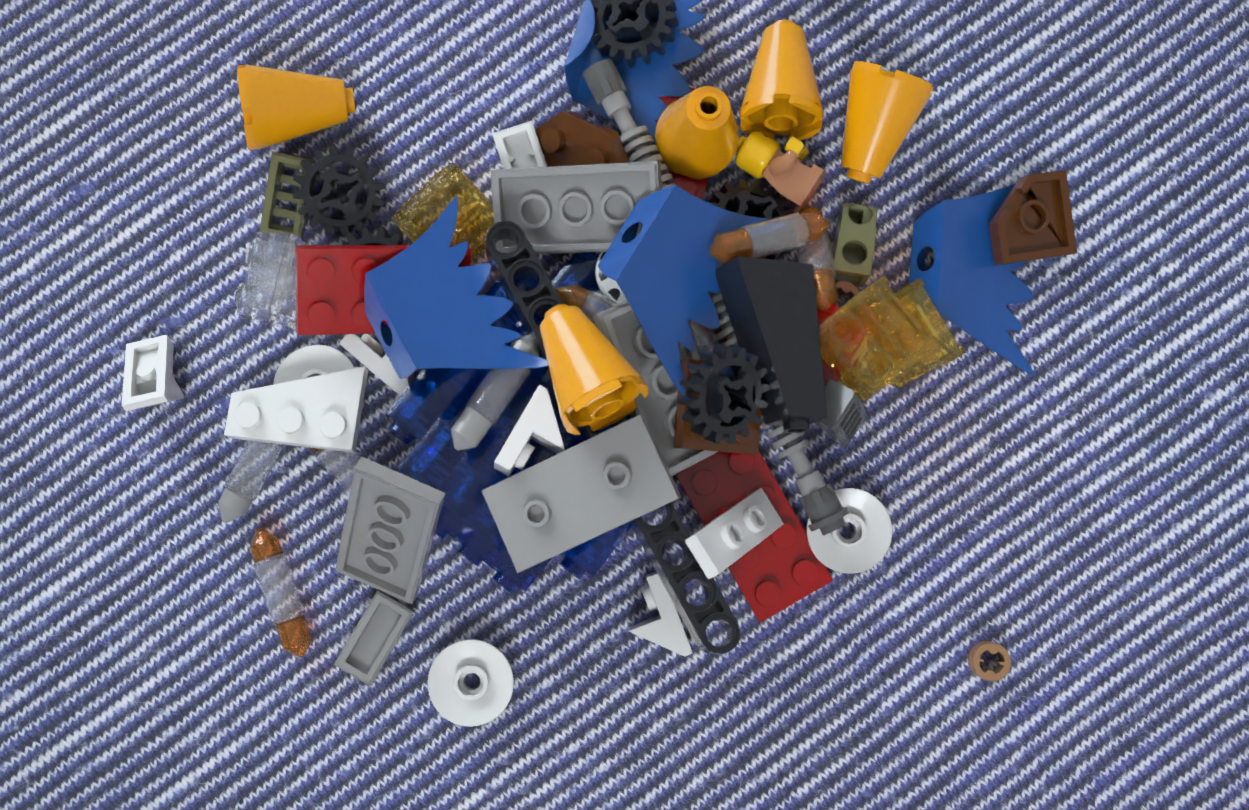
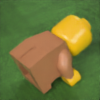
[735,131,827,209]

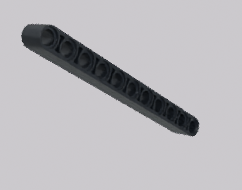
[486,221,740,654]

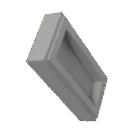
[334,590,416,686]

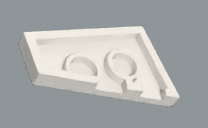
[224,366,368,453]

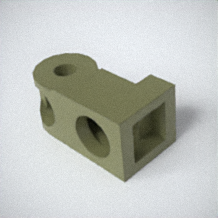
[826,201,877,287]

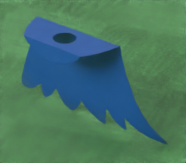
[564,0,705,172]
[908,172,1047,376]
[598,185,785,396]
[364,196,548,379]

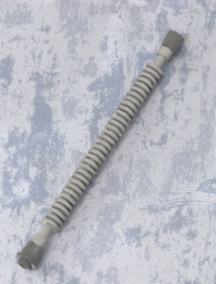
[582,59,850,536]

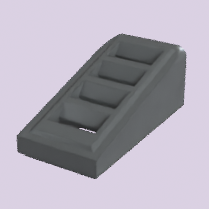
[814,379,867,449]

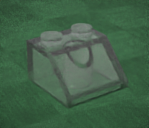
[235,232,308,331]

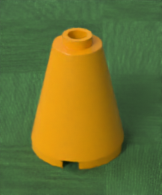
[739,20,824,141]
[841,61,934,184]
[237,64,355,150]
[655,86,739,180]
[540,304,648,435]

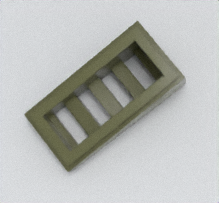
[259,152,318,243]

